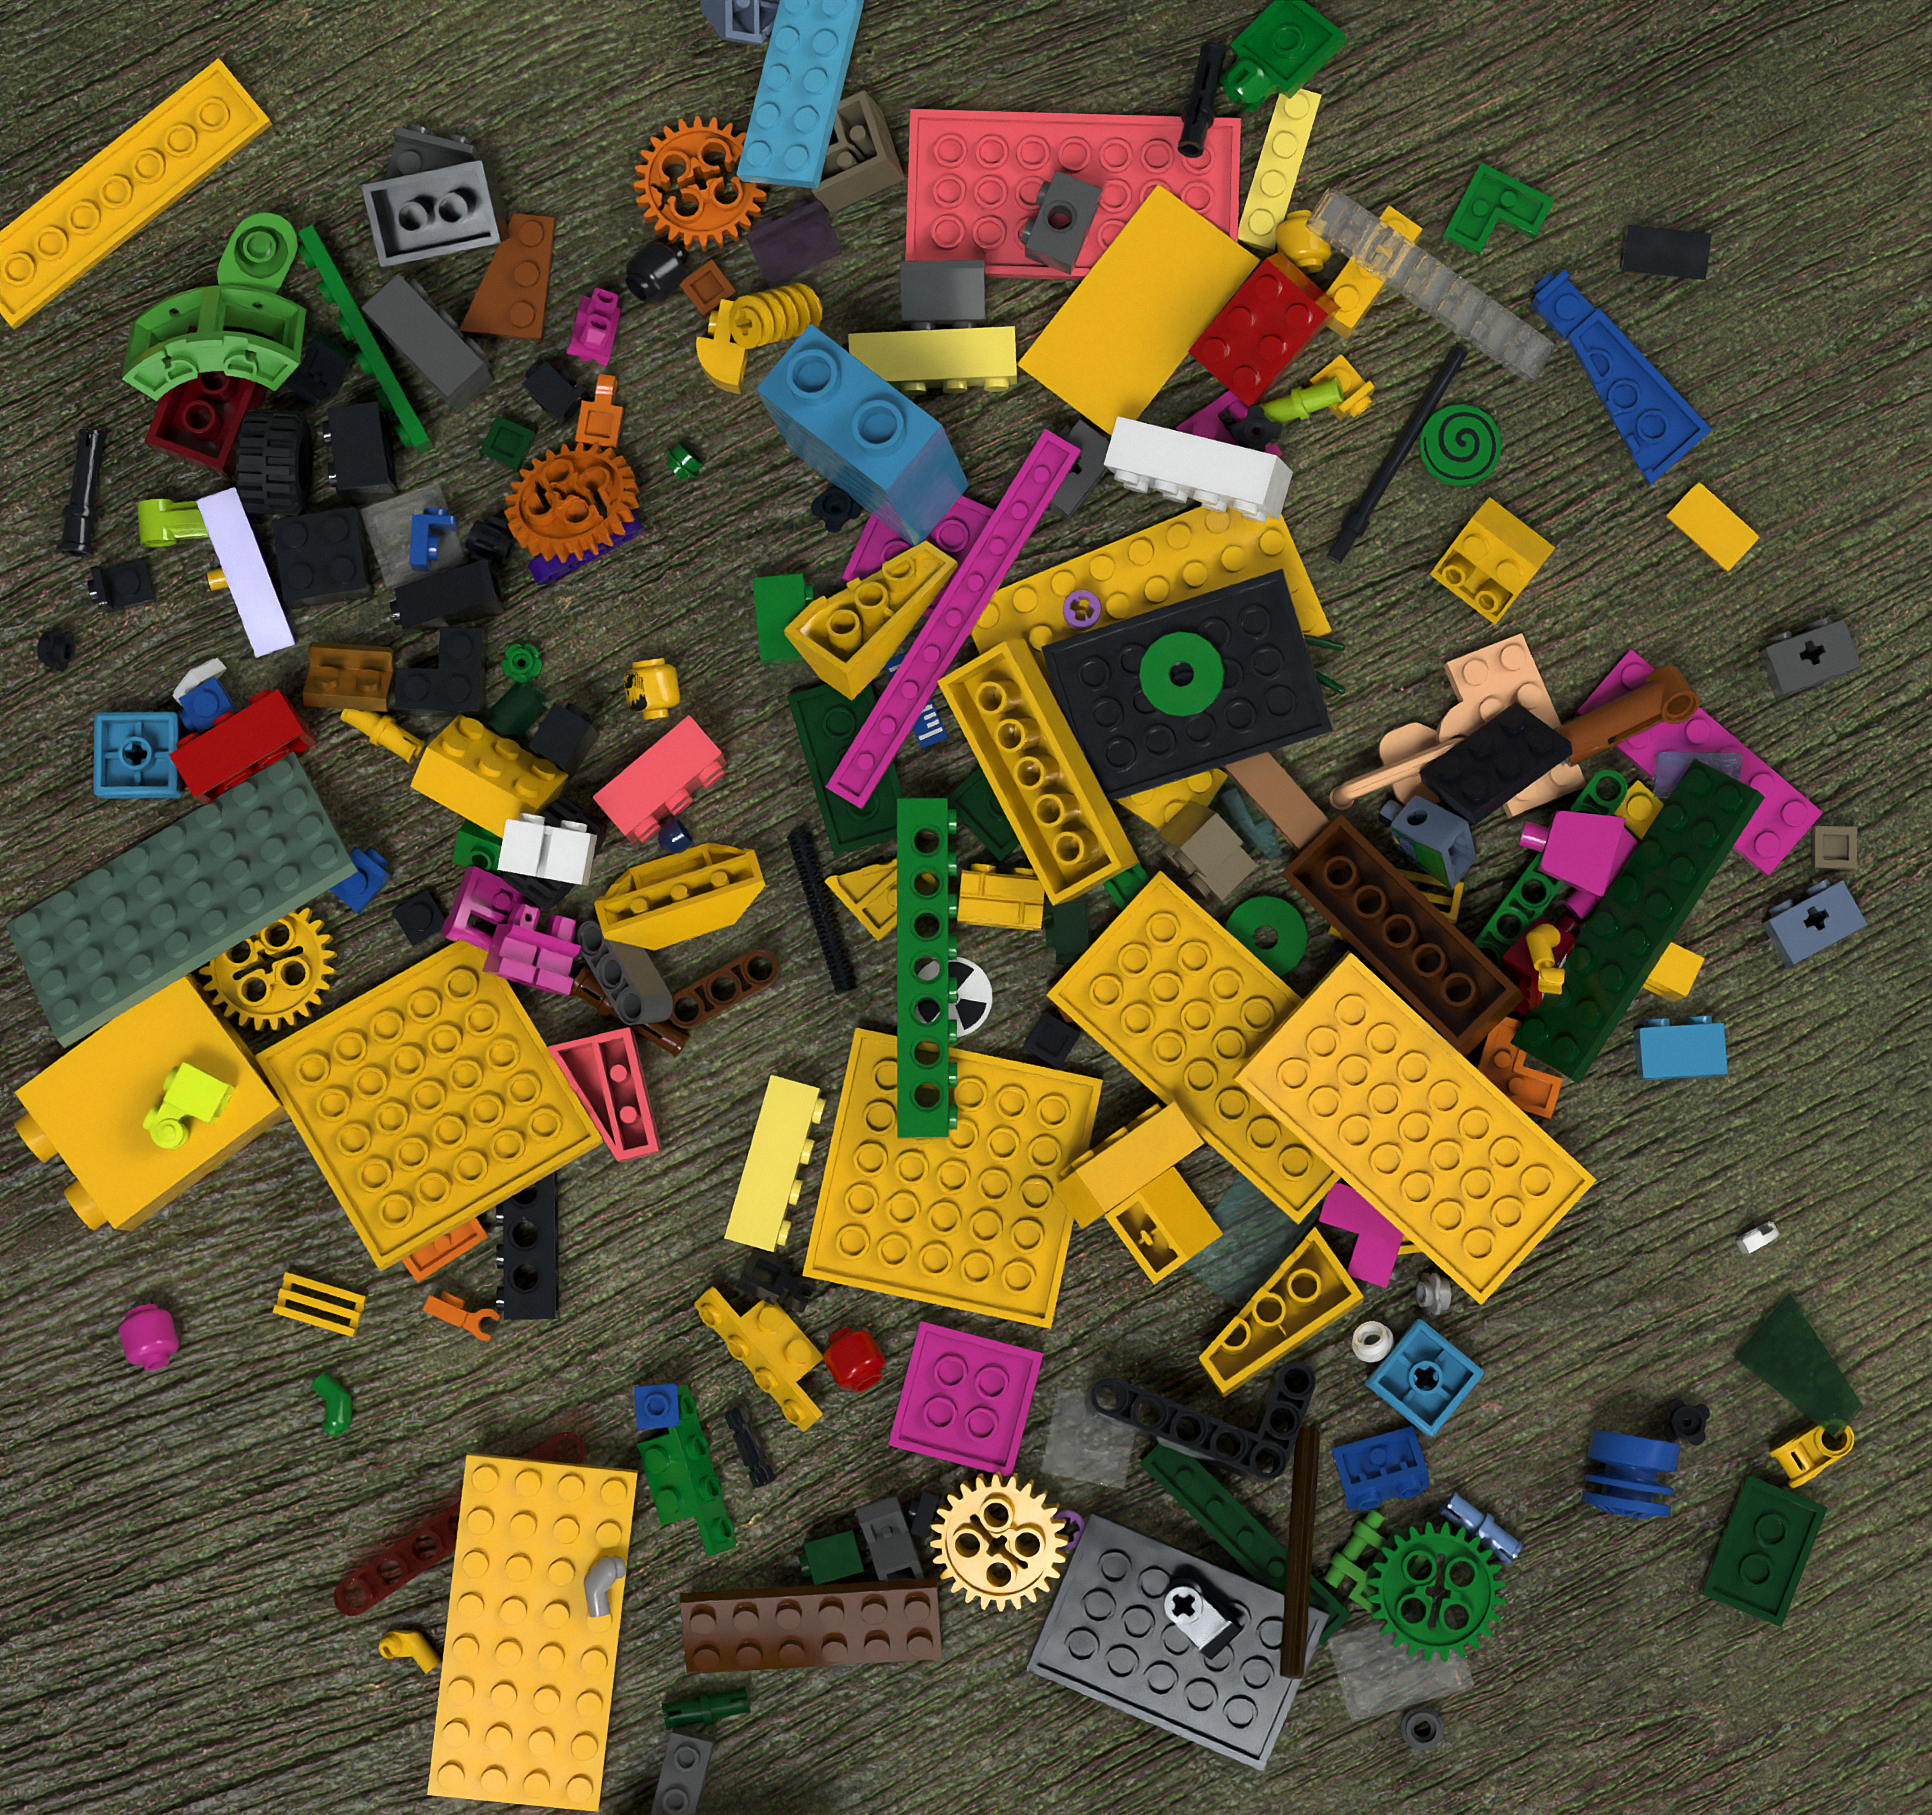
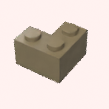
[811,90,905,213]
[1156,800,1258,901]

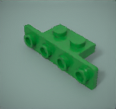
[637,1384,736,1556]

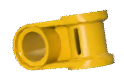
[1768,1417,1854,1489]

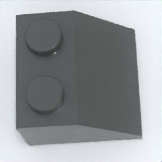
[900,260,985,331]

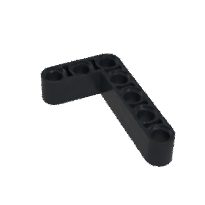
[1084,1361,1316,1483]

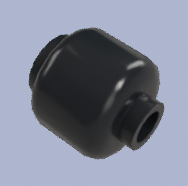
[625,242,687,303]

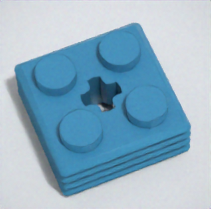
[93,712,183,799]
[1365,1319,1484,1437]

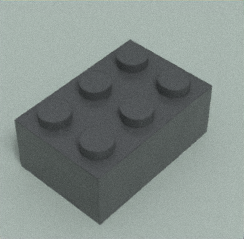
[361,274,494,415]

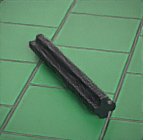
[787,829,857,995]

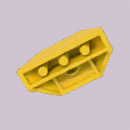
[594,843,766,951]

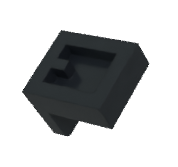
[87,559,157,614]

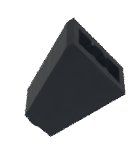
[390,559,506,635]

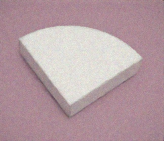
[172,658,227,706]
[1735,1220,1780,1254]

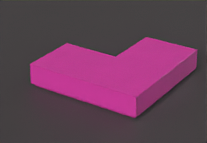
[1318,1182,1404,1288]

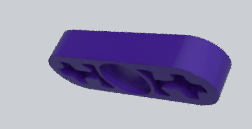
[528,510,644,585]

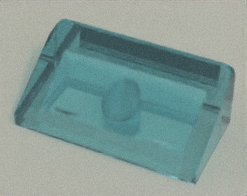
[1653,752,1742,798]

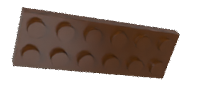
[680,1578,942,1674]

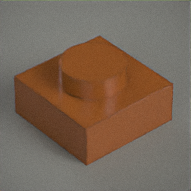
[680,259,737,319]

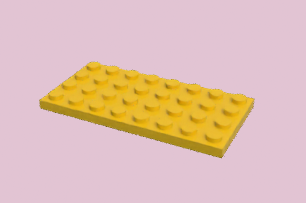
[970,506,1332,707]
[1046,871,1341,1225]
[1232,951,1597,1305]
[427,1452,638,1812]

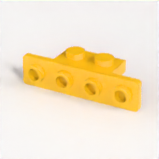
[694,1286,823,1432]

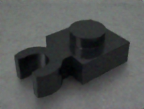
[736,1248,817,1313]

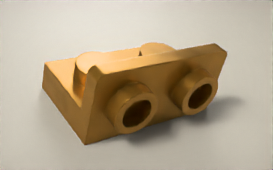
[303,642,395,712]

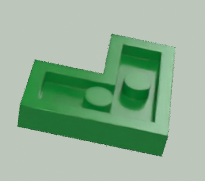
[1442,162,1555,257]

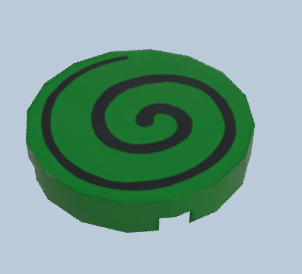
[1419,404,1502,488]

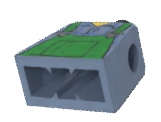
[1378,796,1477,890]

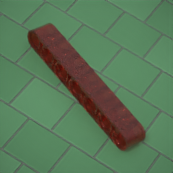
[334,1431,589,1616]

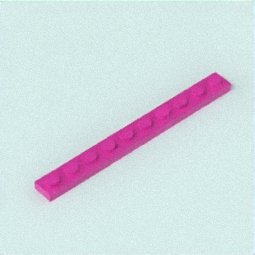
[826,429,1081,810]

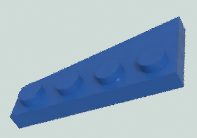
[1567,308,1712,488]

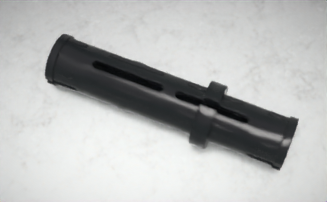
[1177,42,1226,158]

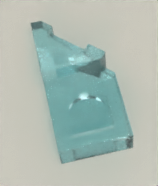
[1219,787,1282,860]

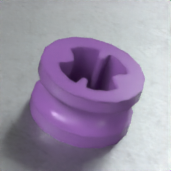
[1063,590,1101,631]
[1053,1510,1085,1549]

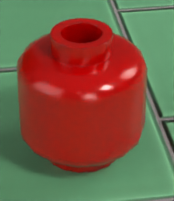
[823,1327,886,1393]

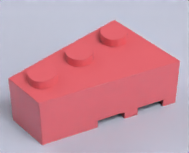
[547,1027,663,1163]

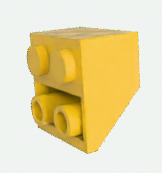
[1430,497,1555,625]
[1104,1166,1223,1285]

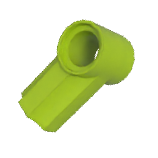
[137,499,210,547]

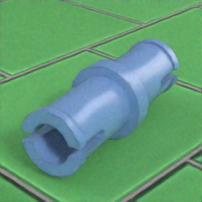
[1439,1492,1523,1565]

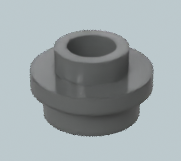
[1400,1707,1444,1750]

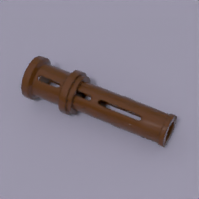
[568,963,691,1058]

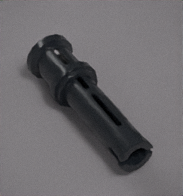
[56,429,105,558]

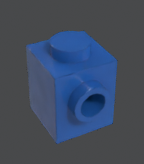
[178,677,240,735]

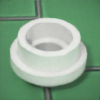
[1352,1321,1395,1362]

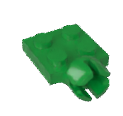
[1219,0,1348,113]

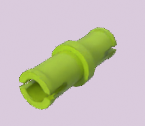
[1258,376,1345,424]

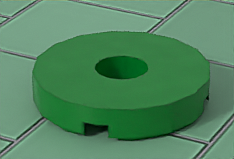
[1139,632,1225,717]
[1225,896,1308,977]

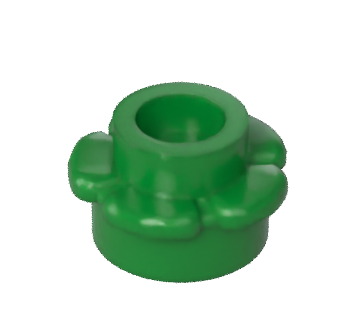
[666,442,704,480]
[501,643,543,684]

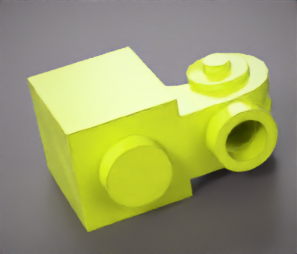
[143,1062,236,1150]

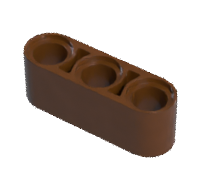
[669,949,781,1031]

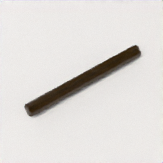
[1280,1427,1320,1679]

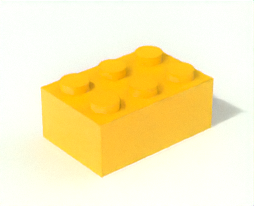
[410,714,568,839]
[1053,1101,1204,1230]

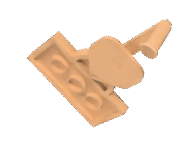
[1329,633,1587,819]

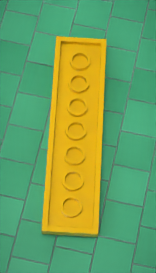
[0,58,273,330]

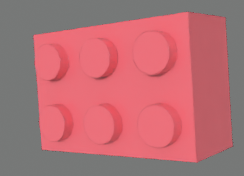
[592,715,727,845]

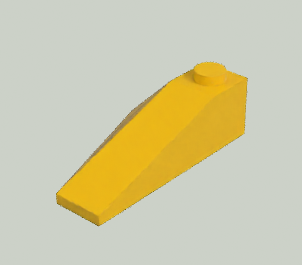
[784,541,958,701]

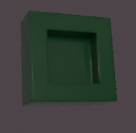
[479,415,536,472]

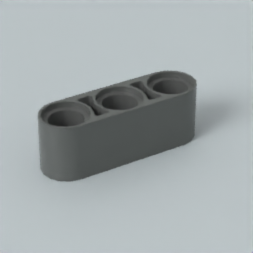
[577,920,673,1025]

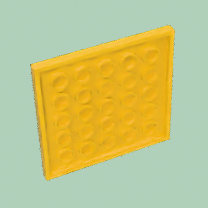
[255,940,603,1272]
[802,1028,1103,1329]

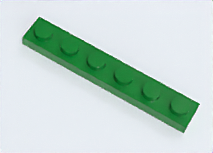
[297,224,435,455]

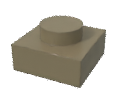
[1812,826,1857,870]

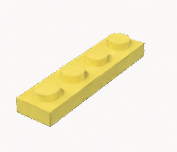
[1238,89,1322,254]

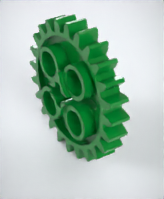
[1366,1521,1506,1662]

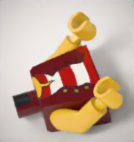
[1501,916,1580,1016]

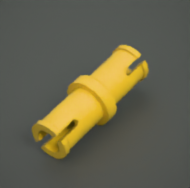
[340,709,425,764]

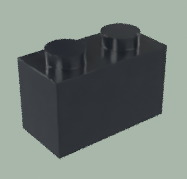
[528,702,599,778]

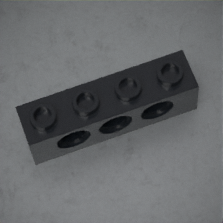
[496,1170,560,1320]

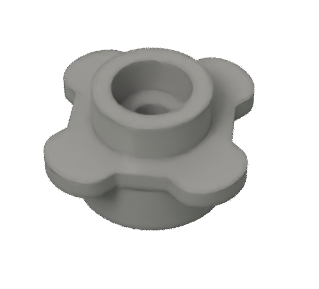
[1416,1273,1451,1315]

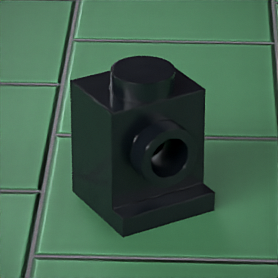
[522,359,591,427]

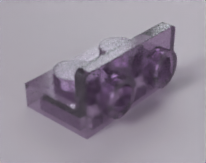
[746,199,843,289]

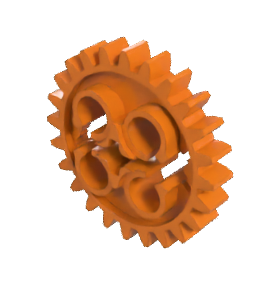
[633,116,768,252]
[504,442,640,563]

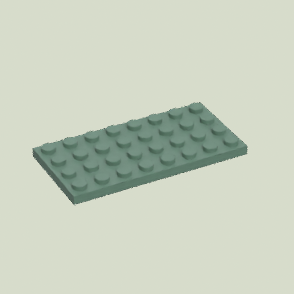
[5,751,358,1048]

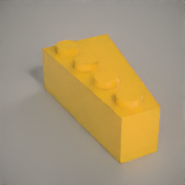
[1199,1227,1364,1398]

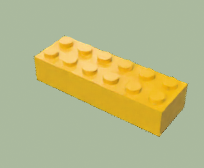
[937,639,1140,906]

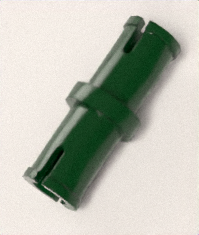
[661,1686,751,1730]

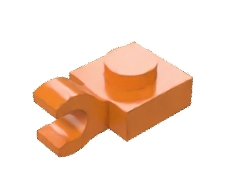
[575,374,624,450]
[422,1291,502,1341]

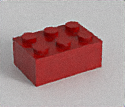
[1188,252,1341,407]
[169,689,317,805]

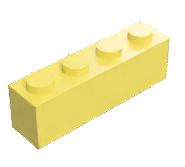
[848,326,1017,395]
[724,1075,826,1252]

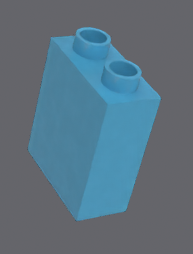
[755,324,969,547]

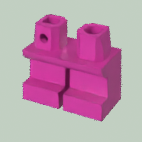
[482,904,581,995]

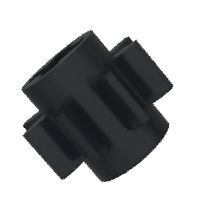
[465,515,516,567]

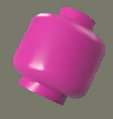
[118,1304,179,1371]

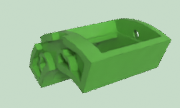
[122,285,306,401]

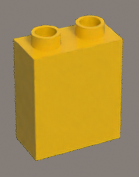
[14,973,288,1231]

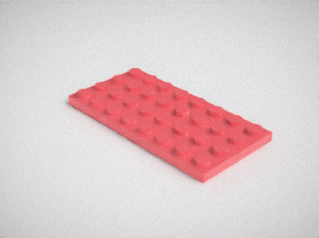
[905,109,1241,280]

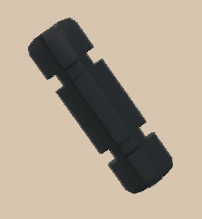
[725,1406,775,1488]

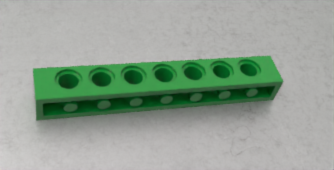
[897,798,957,1139]

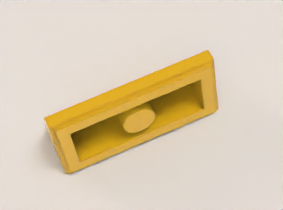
[1666,482,1760,572]

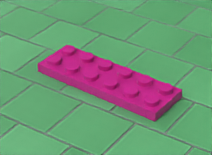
[1575,649,1823,877]

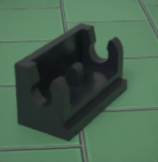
[1619,225,1712,280]

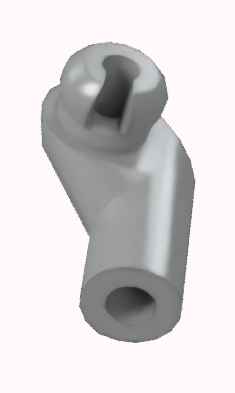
[584,1555,626,1617]

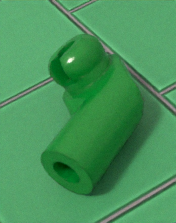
[310,1371,353,1436]

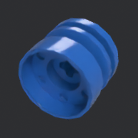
[1580,1429,1681,1519]

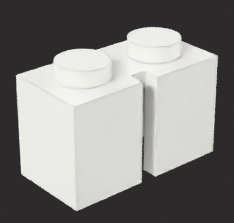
[497,813,597,886]

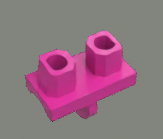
[567,288,621,366]

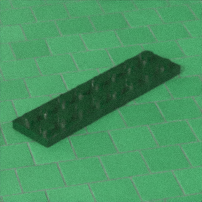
[1510,758,1765,1084]

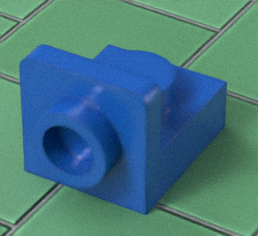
[1530,269,1596,341]
[409,508,458,572]
[330,846,392,915]
[634,1384,680,1430]

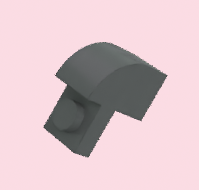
[856,1496,925,1581]

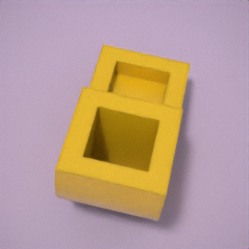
[696,299,748,394]

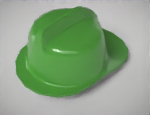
[217,212,298,307]

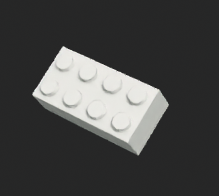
[1104,416,1293,523]

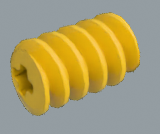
[729,283,822,349]

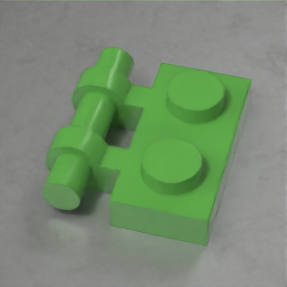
[1323,1509,1426,1622]

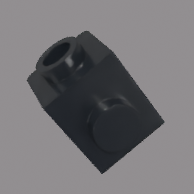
[285,333,355,407]

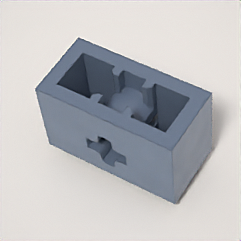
[1762,879,1868,968]

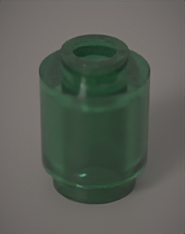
[486,681,548,740]

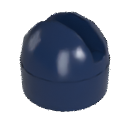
[658,817,694,854]

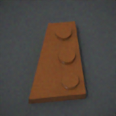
[459,213,556,342]

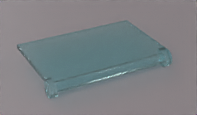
[1182,1174,1321,1310]

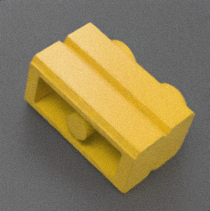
[957,864,1045,931]

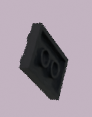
[1419,702,1573,825]

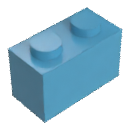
[1633,1016,1728,1081]

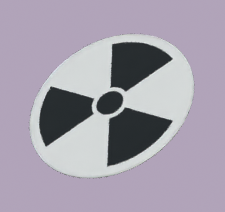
[915,957,992,1037]

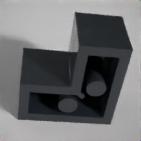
[395,627,488,718]

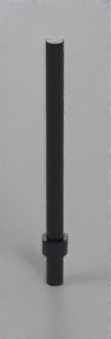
[1327,346,1468,564]

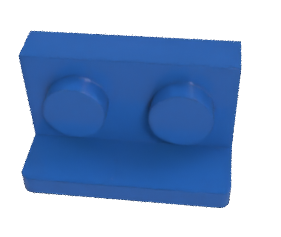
[1331,1426,1429,1510]

